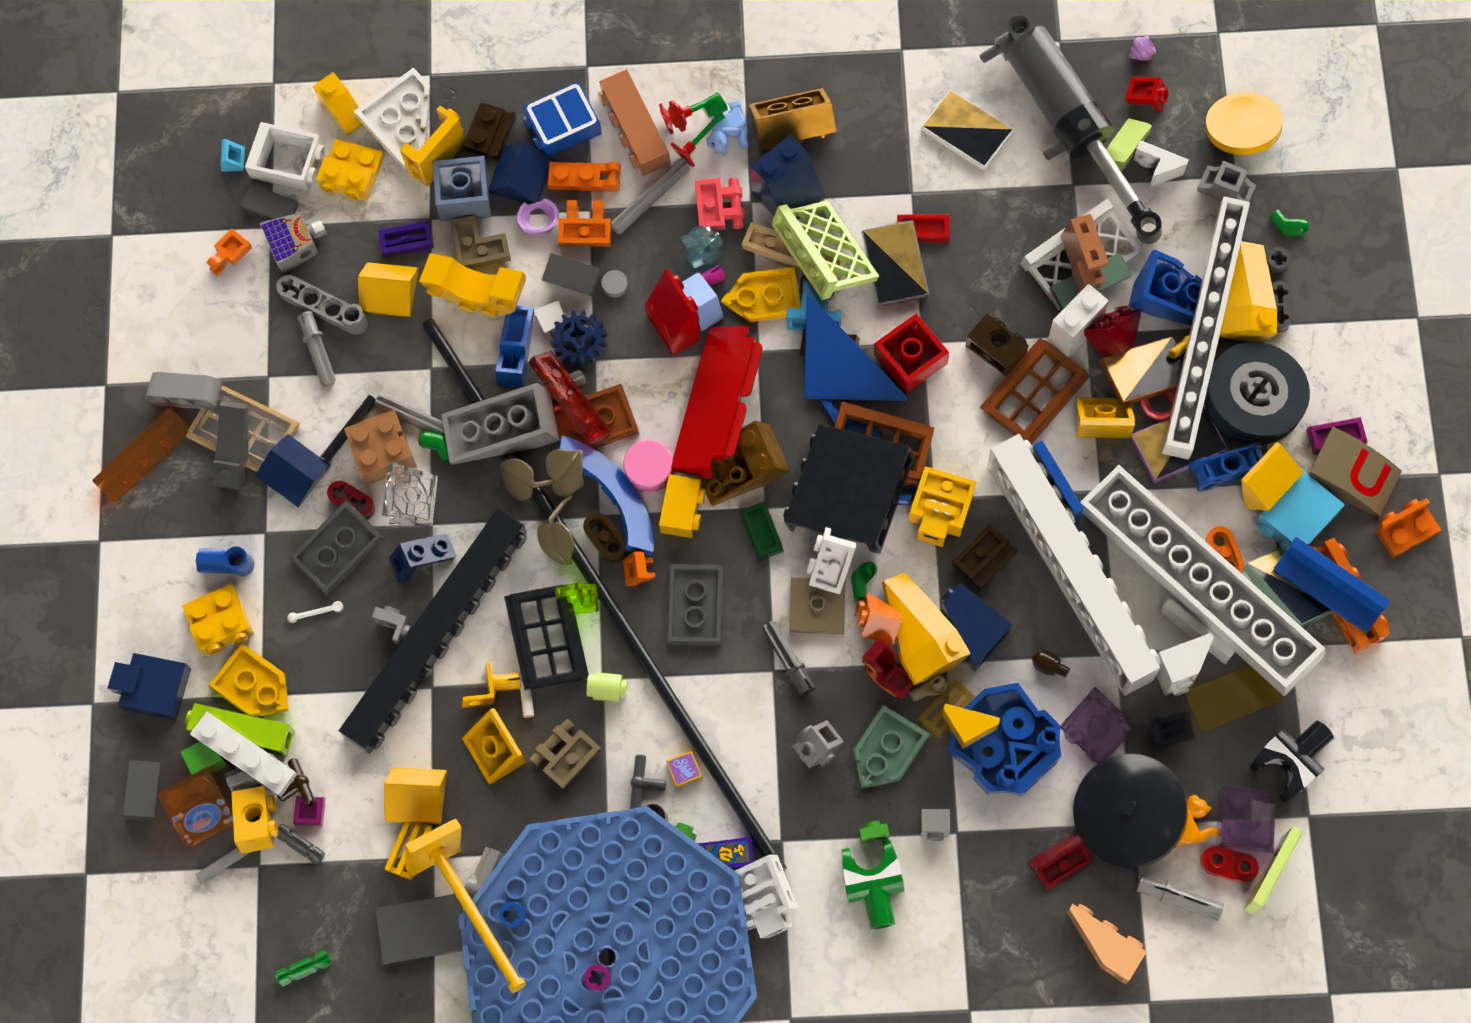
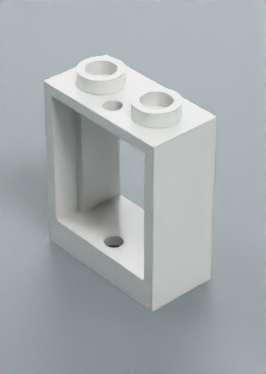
[245,122,325,192]

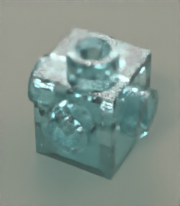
[679,225,723,268]

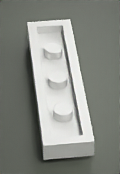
[190,712,297,797]

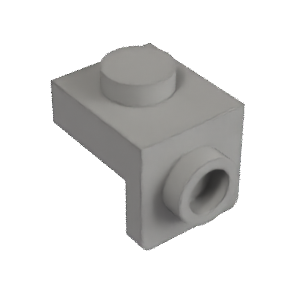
[372,606,412,647]

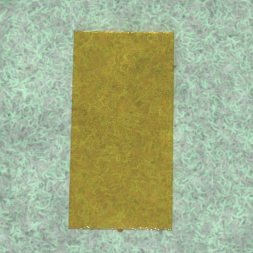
[1185,666,1284,732]

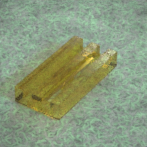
[918,679,975,739]

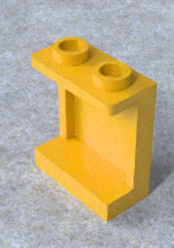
[400,106,465,187]

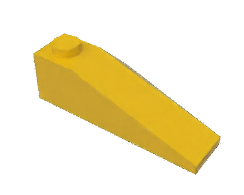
[1219,241,1277,343]
[882,572,970,685]

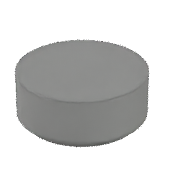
[601,270,628,298]

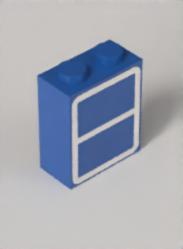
[522,81,602,157]

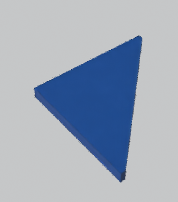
[804,296,907,401]

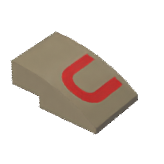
[1308,427,1402,518]

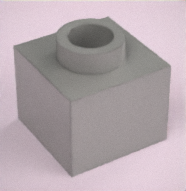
[920,809,950,841]

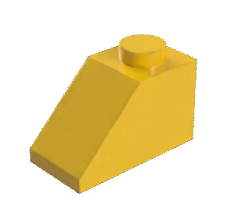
[312,72,363,136]

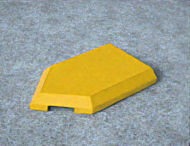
[721,266,801,323]
[208,643,289,717]

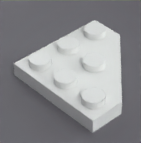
[354,68,430,169]

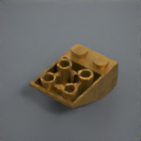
[699,420,790,506]

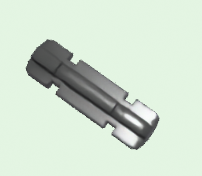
[277,824,325,865]

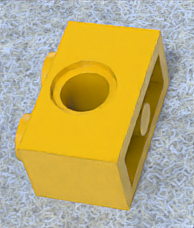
[231,786,278,854]

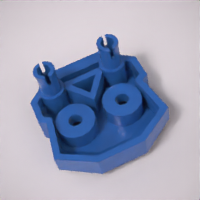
[947,683,1061,797]

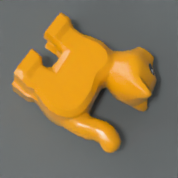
[1175,795,1219,848]

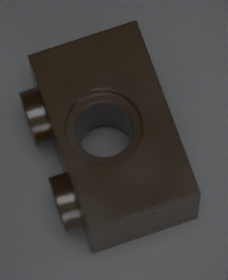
[965,314,1029,376]

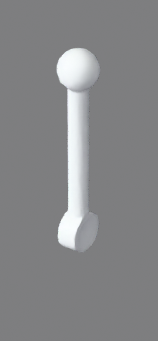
[287,601,344,623]

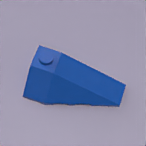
[1128,249,1202,326]

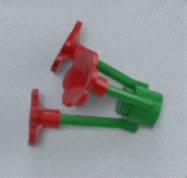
[659,92,728,167]

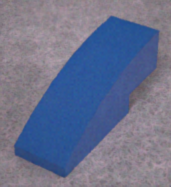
[495,305,534,387]

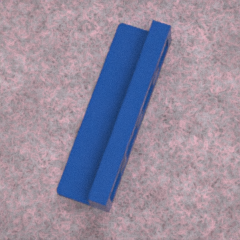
[1273,537,1391,633]

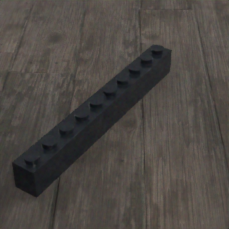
[338,508,527,754]

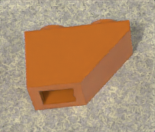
[854,593,902,646]

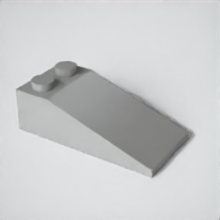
[441,383,559,465]

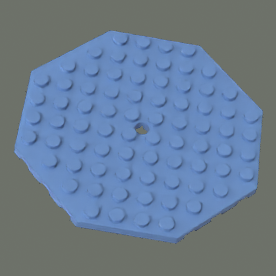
[458,806,757,1023]

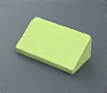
[1106,118,1152,171]

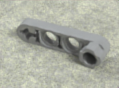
[276,275,368,335]

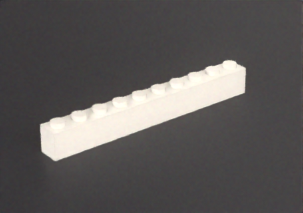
[1162,196,1250,460]

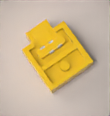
[908,466,977,547]

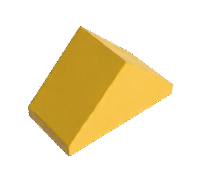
[942,704,1000,749]

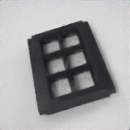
[504,584,589,691]

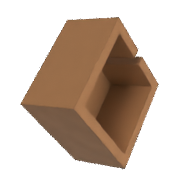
[344,410,417,485]

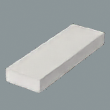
[1160,598,1235,664]

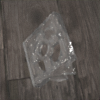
[382,462,438,529]

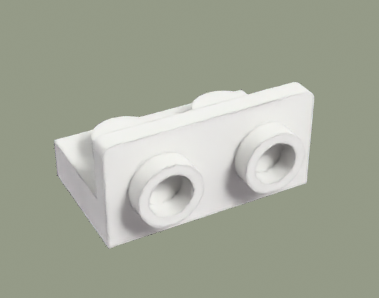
[806,527,856,594]

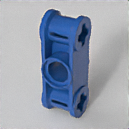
[1188,442,1264,492]

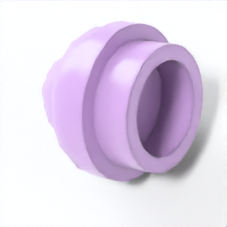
[1128,35,1156,61]

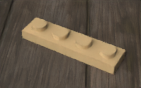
[742,222,847,281]

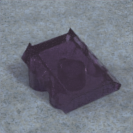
[1060,687,1137,764]

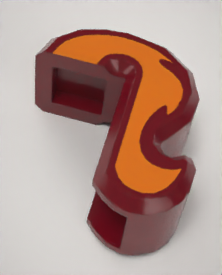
[862,640,914,699]

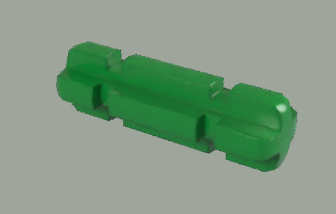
[275,951,331,986]

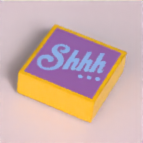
[666,751,702,788]

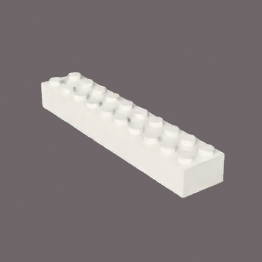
[987,434,1161,696]
[1080,465,1325,696]

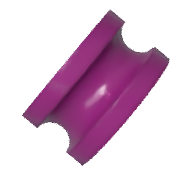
[584,964,611,991]

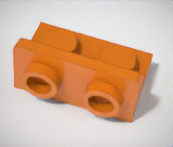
[1375,498,1441,558]

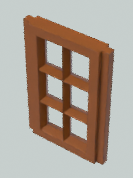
[835,402,935,487]

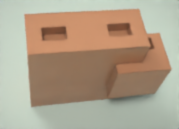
[1060,214,1109,293]

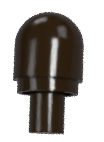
[1032,650,1071,678]

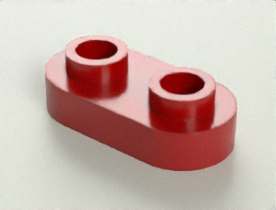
[1200,846,1259,883]

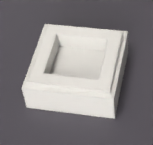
[534,300,564,336]

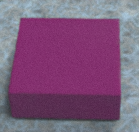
[293,796,326,826]

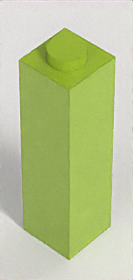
[185,703,295,757]

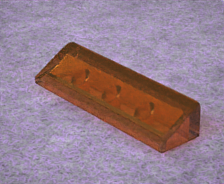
[92,407,190,504]

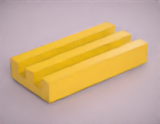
[385,822,434,881]

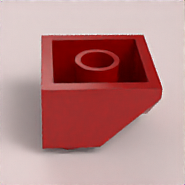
[873,313,949,394]

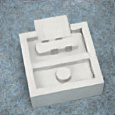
[735,855,798,938]

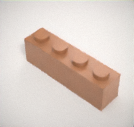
[598,69,671,176]

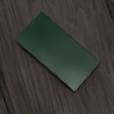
[740,501,784,561]

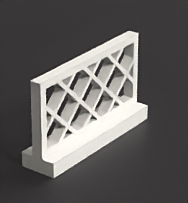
[1020,199,1143,311]

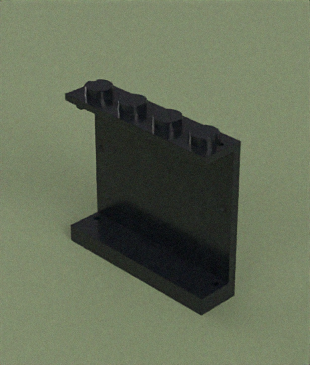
[783,424,914,554]

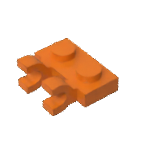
[558,200,611,247]

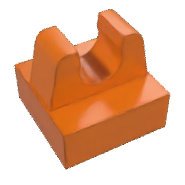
[622,552,655,586]

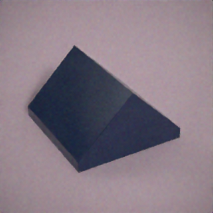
[489,141,553,204]
[255,434,331,508]

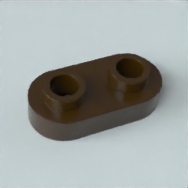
[583,513,627,562]

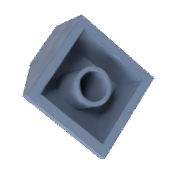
[433,156,491,222]

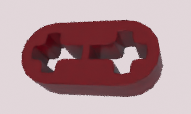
[327,481,375,519]

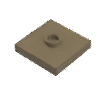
[789,577,846,634]

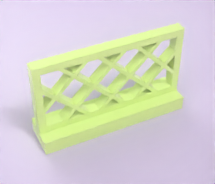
[771,201,879,300]

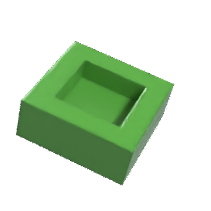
[859,821,889,845]

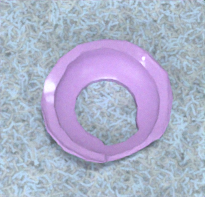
[517,199,559,236]

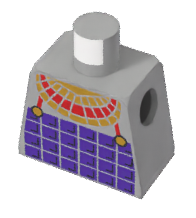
[260,213,327,274]

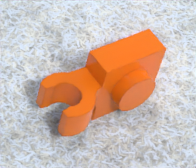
[206,229,252,276]

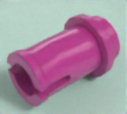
[700,265,726,287]

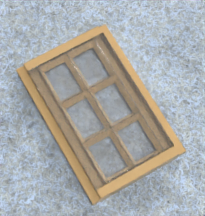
[186,385,300,472]

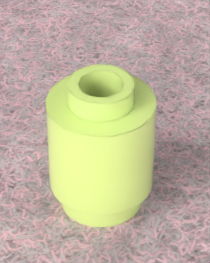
[587,672,628,702]

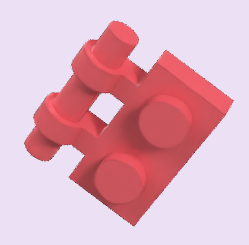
[695,178,745,232]

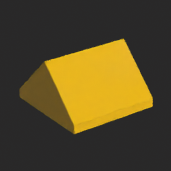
[358,262,419,317]
[1076,397,1135,438]
[1241,442,1304,511]
[462,708,527,784]
[384,767,447,824]

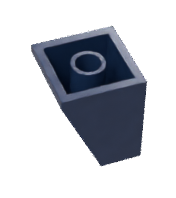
[751,135,825,220]

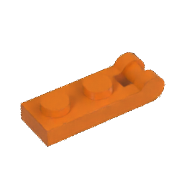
[548,162,621,192]

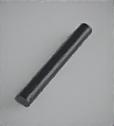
[320,395,376,463]

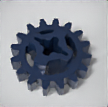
[550,310,607,367]

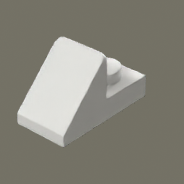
[1133,140,1189,187]

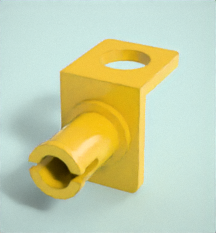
[461,662,520,708]

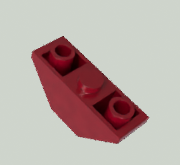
[1084,306,1141,354]

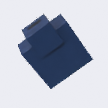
[107,653,191,721]

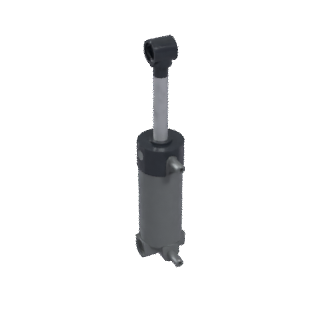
[979,14,1162,244]

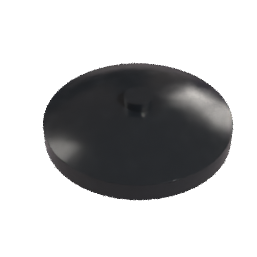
[1073,754,1188,868]

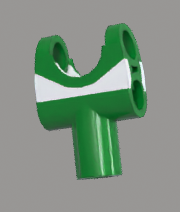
[842,840,905,930]

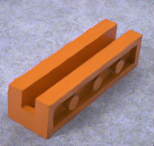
[1313,538,1390,654]

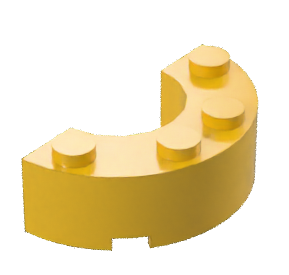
[419,253,526,318]

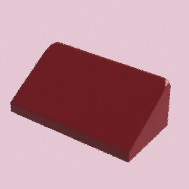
[1028,834,1093,891]

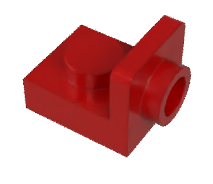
[1125,77,1169,112]

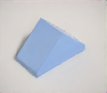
[682,272,724,331]

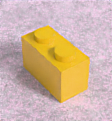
[659,474,706,538]

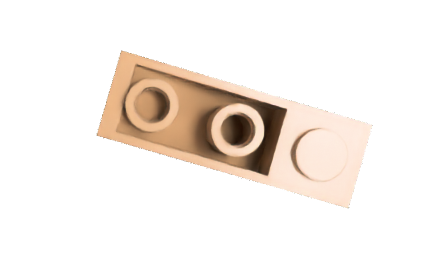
[1067,904,1147,984]

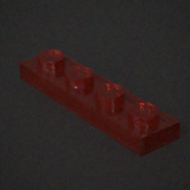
[528,351,612,445]

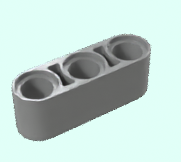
[145,372,223,410]

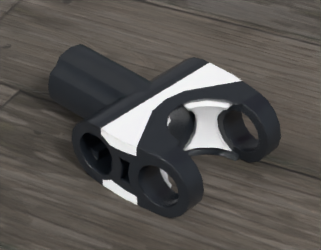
[1249,720,1334,803]

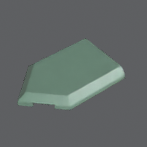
[853,705,930,789]

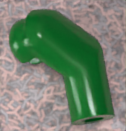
[1269,210,1309,236]
[418,431,449,462]
[851,561,877,601]

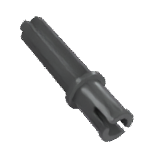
[762,621,816,697]

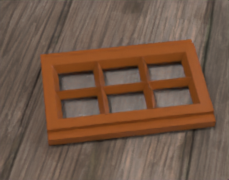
[980,338,1090,445]

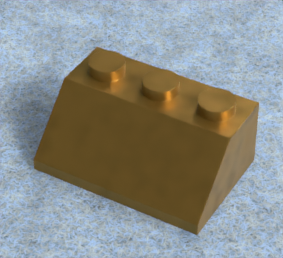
[749,88,837,150]

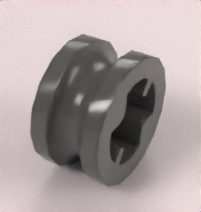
[1266,247,1291,274]

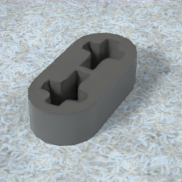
[1272,281,1293,333]

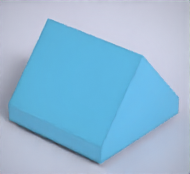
[221,139,245,172]

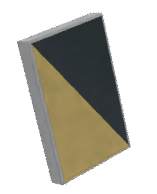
[861,220,929,307]

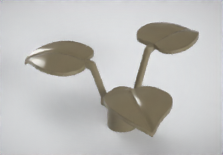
[500,449,584,565]

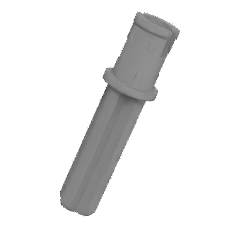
[297,311,336,387]

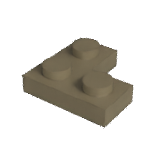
[450,215,511,269]

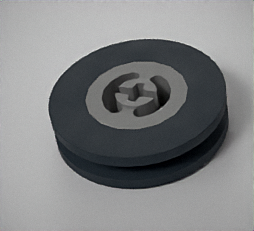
[1204,342,1310,445]

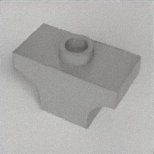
[1197,161,1256,202]

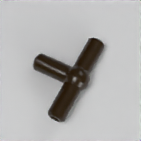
[277,758,316,807]

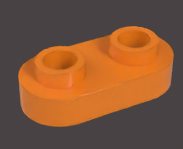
[1205,526,1244,573]

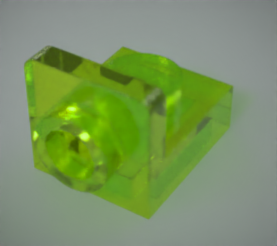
[555,583,599,615]

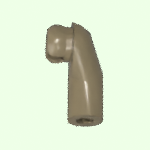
[908,676,948,702]

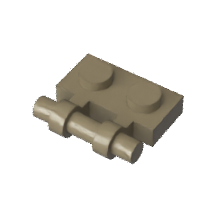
[529,719,601,790]

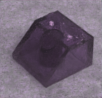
[1216,786,1276,853]

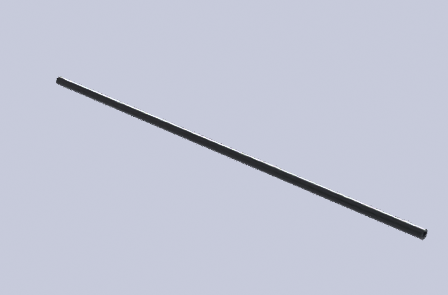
[422,319,787,870]

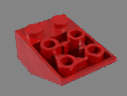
[644,269,701,356]

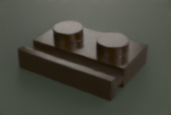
[462,102,516,161]
[951,523,1018,590]

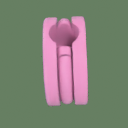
[623,440,674,493]

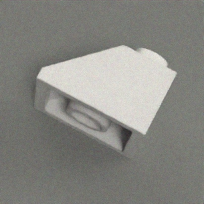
[1156,633,1213,696]

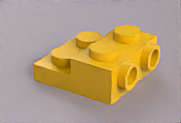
[316,138,385,201]
[182,583,254,656]

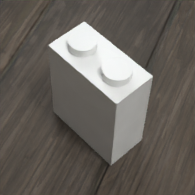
[1048,284,1109,358]

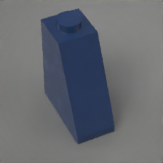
[941,583,1012,672]

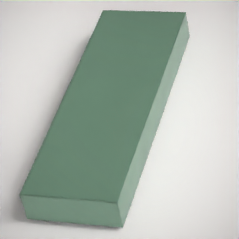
[1049,252,1132,311]

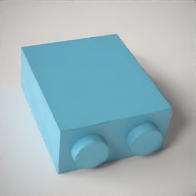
[1256,470,1345,552]

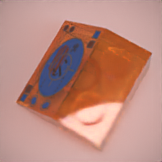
[157,767,233,848]

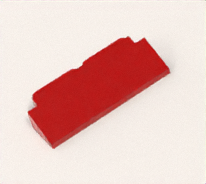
[671,326,763,479]

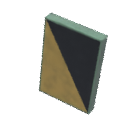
[1242,548,1332,628]

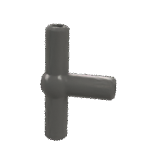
[630,754,666,809]

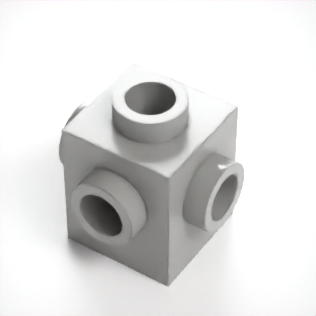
[793,720,844,768]

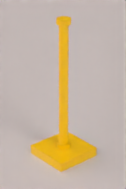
[405,819,526,993]

